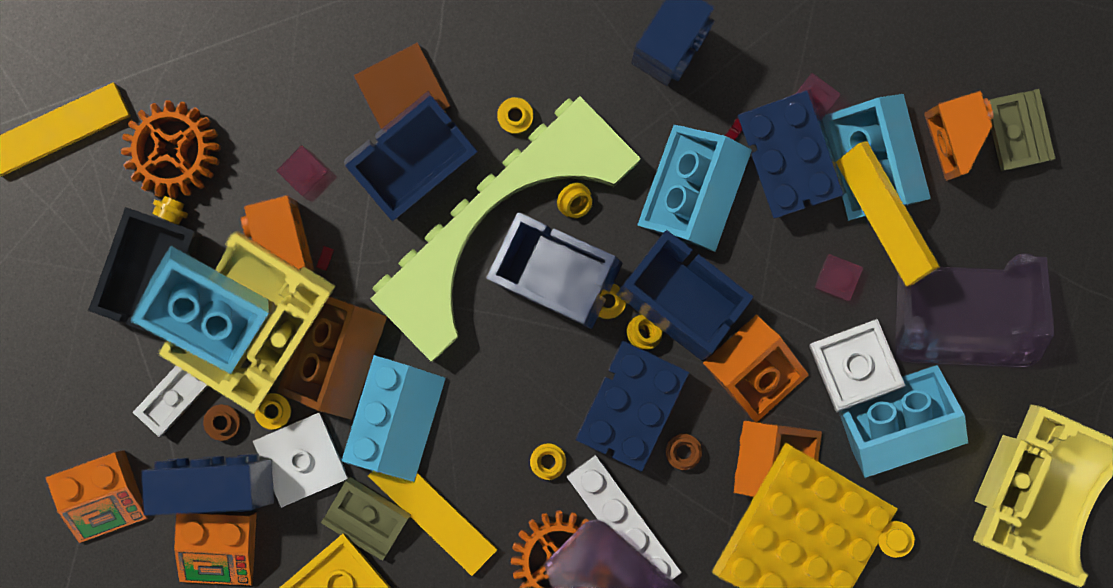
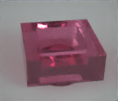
[796,73,842,121]
[276,145,329,197]
[814,254,863,301]

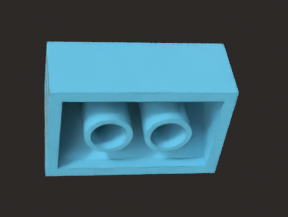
[821,94,931,220]
[637,125,752,252]
[131,246,269,374]
[342,355,446,482]
[839,365,968,478]

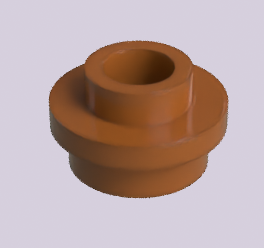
[203,404,240,441]
[666,434,702,470]

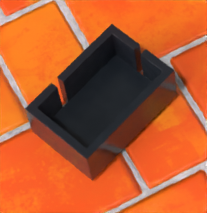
[88,207,202,335]

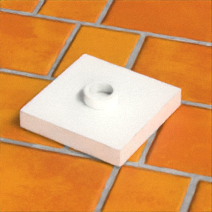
[809,319,905,413]
[253,412,348,508]

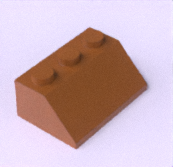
[277,296,387,420]

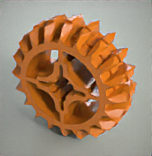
[121,100,221,199]
[511,510,609,588]

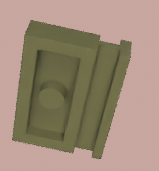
[989,89,1055,172]
[321,477,411,561]

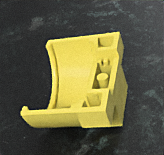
[159,232,335,414]
[973,405,1113,587]

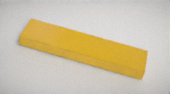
[0,82,131,177]
[836,141,939,287]
[368,471,497,576]

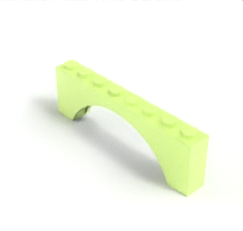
[370,96,641,362]

